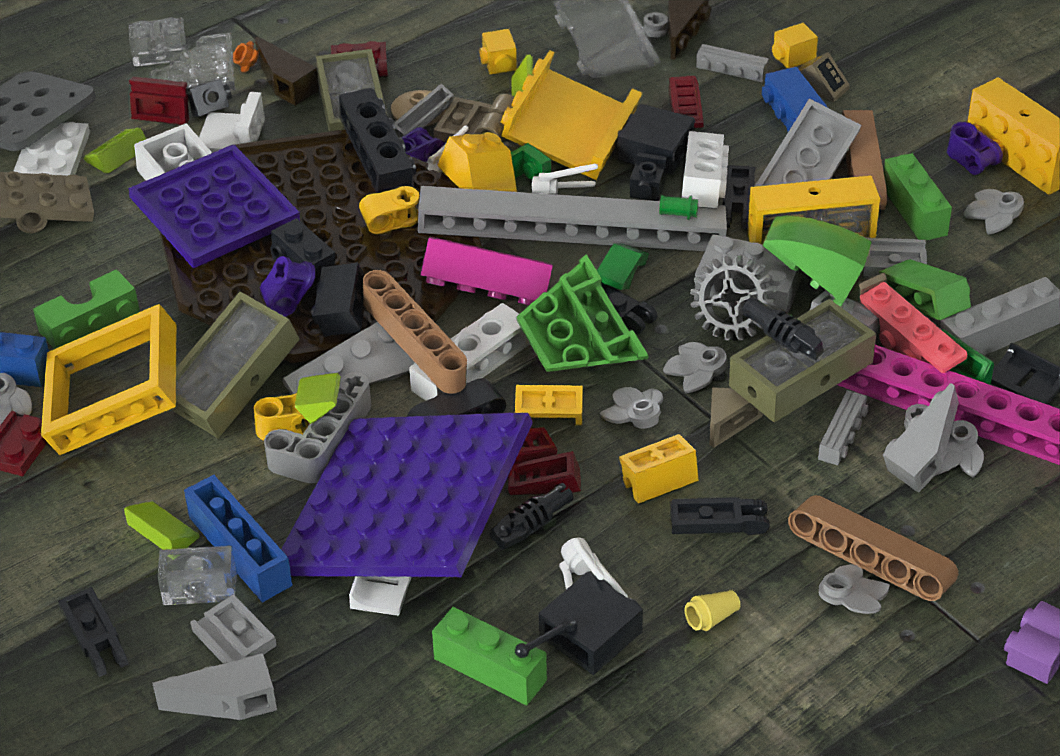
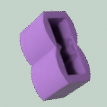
[1004,601,1060,684]

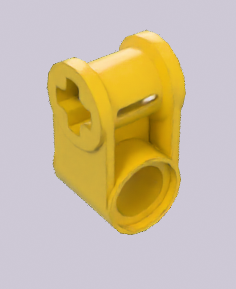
[359,186,419,234]
[254,393,310,440]

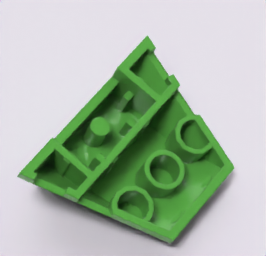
[763,215,872,307]
[516,254,649,372]

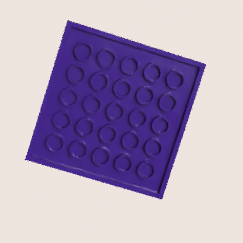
[281,412,533,577]

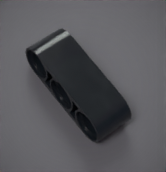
[407,378,507,417]

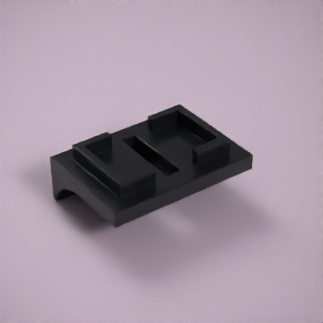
[991,342,1060,404]

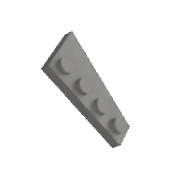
[283,322,415,395]

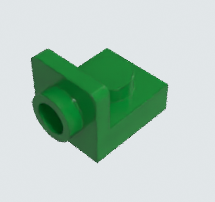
[511,143,551,179]

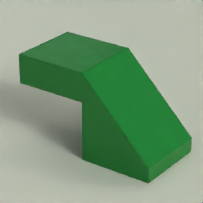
[597,243,649,290]

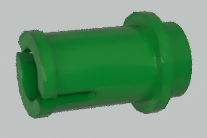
[659,195,699,220]

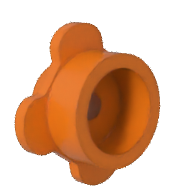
[233,41,259,73]

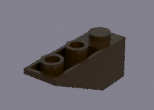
[668,0,712,60]
[255,37,319,106]

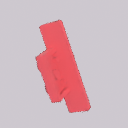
[860,282,967,373]

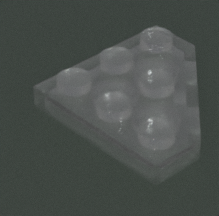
[149,33,236,93]

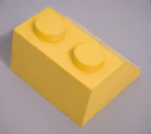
[437,132,517,192]

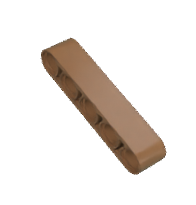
[842,110,887,210]
[363,270,467,394]
[788,495,958,601]

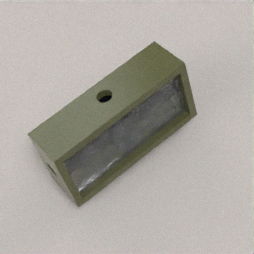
[316,49,388,131]
[170,292,300,439]
[729,299,876,423]

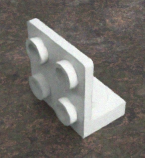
[199,92,265,153]

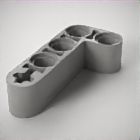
[264,372,372,483]

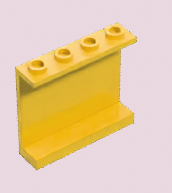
[501,50,642,180]

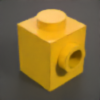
[772,23,818,69]
[479,29,517,75]

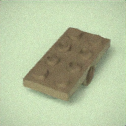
[434,94,521,152]
[0,171,94,233]

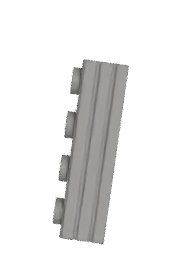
[696,44,769,82]
[394,84,454,138]
[818,390,869,465]

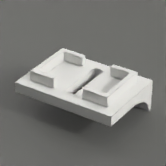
[349,576,411,616]

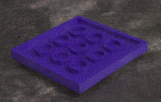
[128,144,300,268]

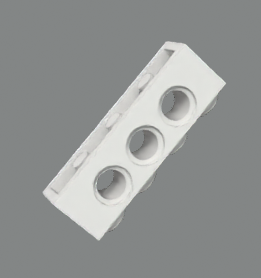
[682,131,729,208]
[409,303,530,401]

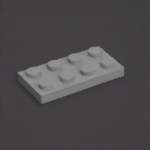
[755,98,862,187]

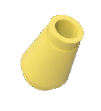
[684,590,740,631]

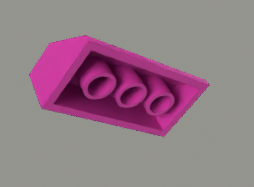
[421,237,553,305]

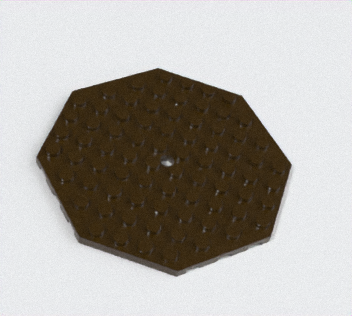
[159,129,483,363]

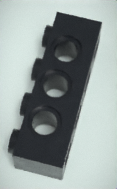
[338,88,416,193]

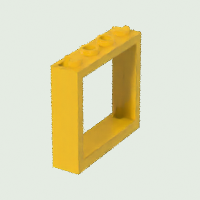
[41,304,177,455]

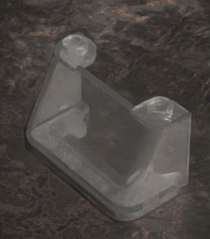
[554,0,661,78]

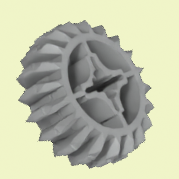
[690,254,777,340]

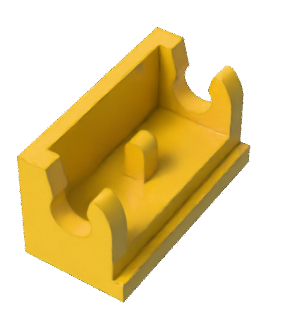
[515,385,583,426]
[619,434,699,504]

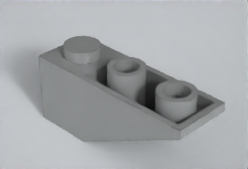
[883,383,959,493]
[153,653,277,720]

